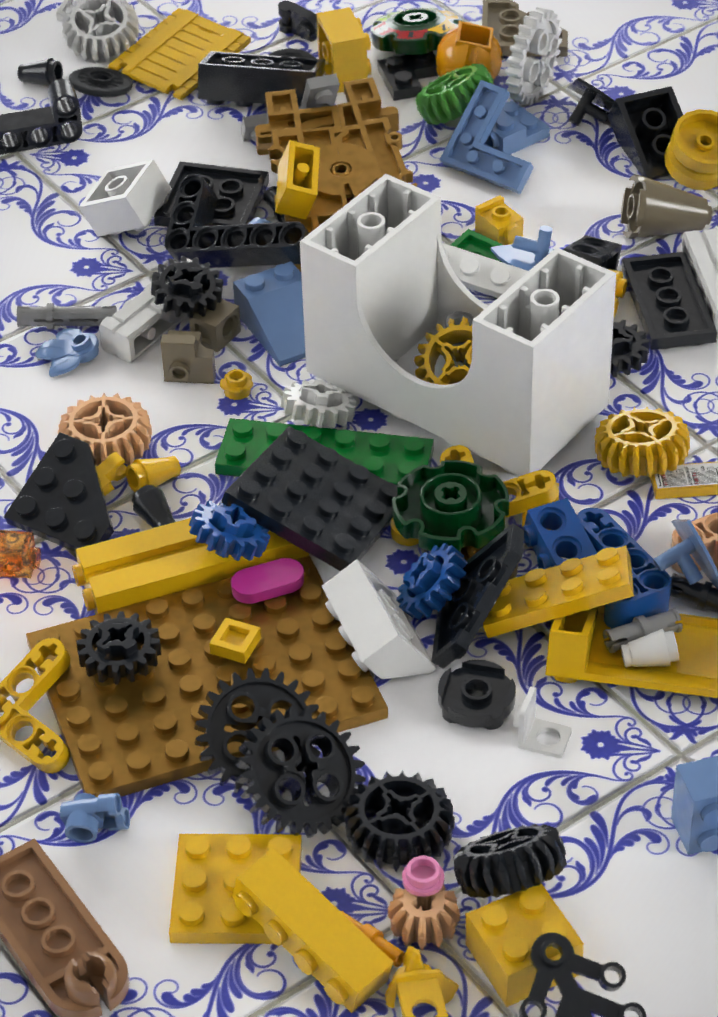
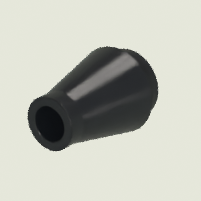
[17,58,63,86]
[132,485,176,528]

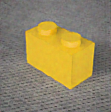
[275,140,320,220]

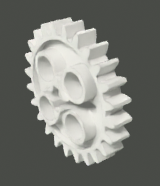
[505,7,562,105]

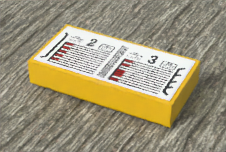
[650,461,718,499]

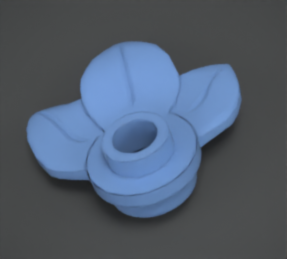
[35,328,99,377]

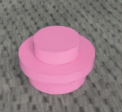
[402,856,445,897]

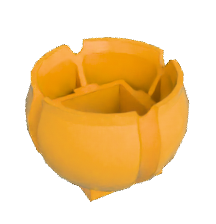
[436,21,502,83]

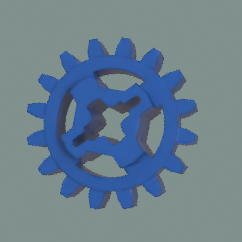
[189,501,270,561]
[396,543,467,620]

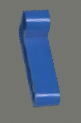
[577,508,671,629]

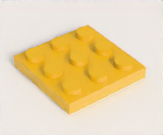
[169,834,302,944]

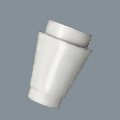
[620,629,679,668]

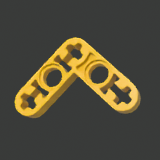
[440,445,559,518]
[0,638,71,774]

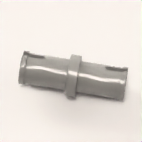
[603,608,683,653]

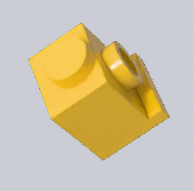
[475,195,524,245]

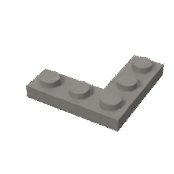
[240,73,340,142]

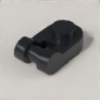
[277,0,317,42]

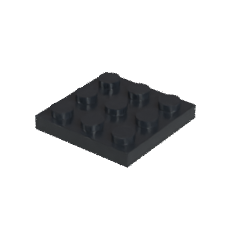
[154,161,269,227]

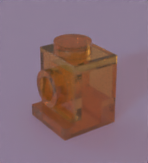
[0,530,41,579]

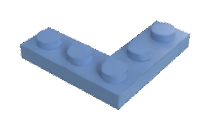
[439,80,534,194]

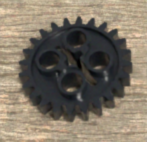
[194,668,321,798]
[235,706,366,838]

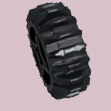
[344,770,455,872]
[453,824,567,899]

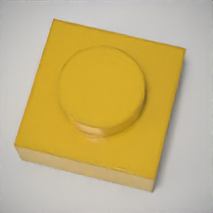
[209,617,261,664]

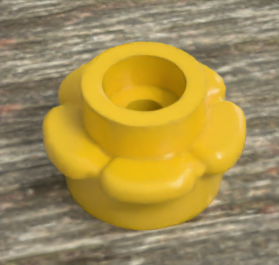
[220,369,253,400]

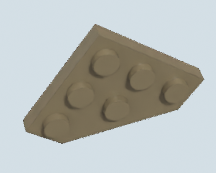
[482,0,568,58]

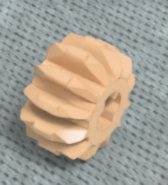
[388,885,460,951]

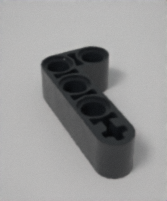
[0,79,83,155]

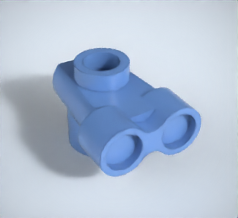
[60,793,130,843]

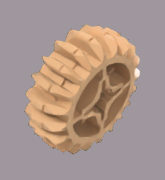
[57,393,152,466]

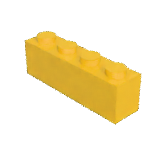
[232,847,394,1013]

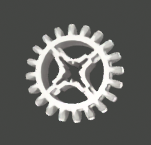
[62,0,139,62]

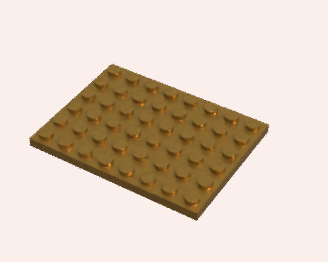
[26,555,388,797]

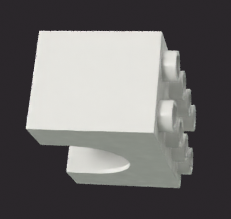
[300,174,616,476]

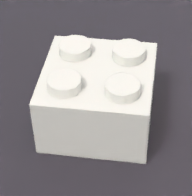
[79,159,172,237]

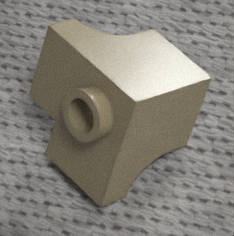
[160,330,216,384]

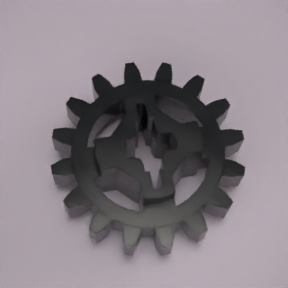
[151,256,223,319]
[610,320,649,377]
[76,611,161,685]

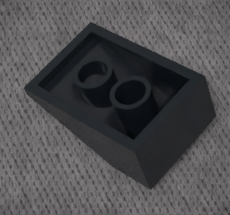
[608,86,683,179]

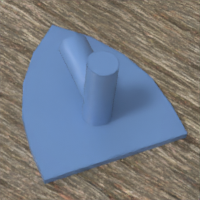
[490,225,554,271]
[653,519,718,590]

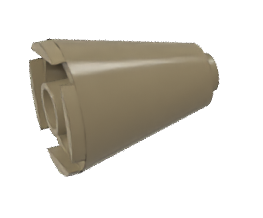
[621,174,712,239]

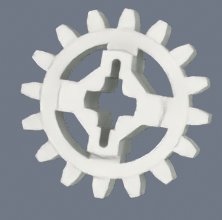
[281,380,357,428]

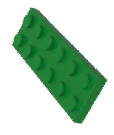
[215,418,434,485]

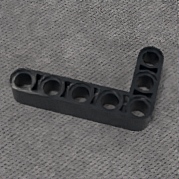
[164,174,309,268]

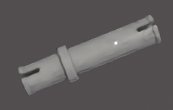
[16,303,117,329]

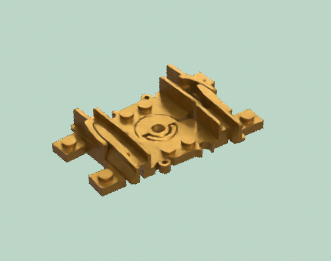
[255,77,417,272]

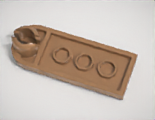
[0,838,130,1017]

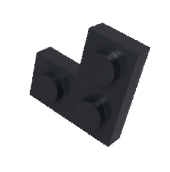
[377,51,439,101]

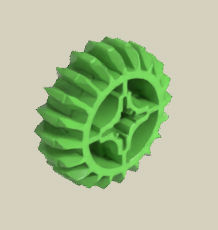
[415,64,494,125]

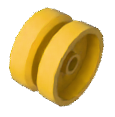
[664,109,718,190]

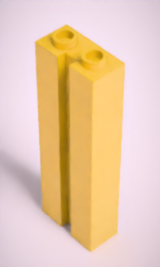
[72,518,309,614]

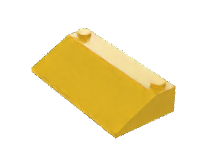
[545,605,718,698]

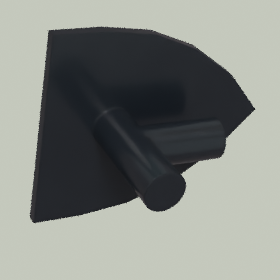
[567,77,615,126]

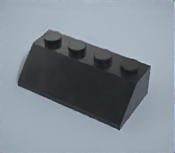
[198,51,325,108]

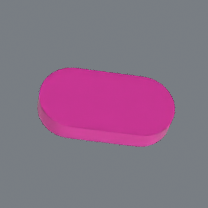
[231,558,304,604]

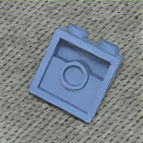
[484,100,550,155]

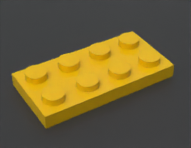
[483,546,634,638]

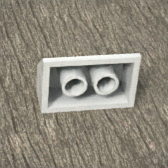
[322,559,437,680]

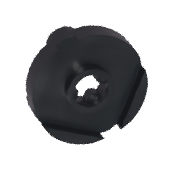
[438,660,516,730]

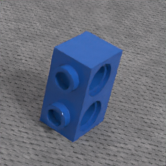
[522,498,597,569]

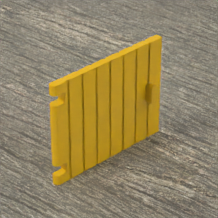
[108,7,251,101]

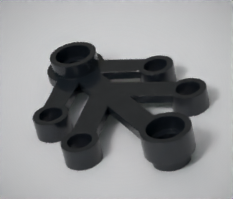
[519,933,646,1017]

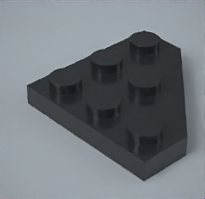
[4,432,114,552]
[431,523,524,669]

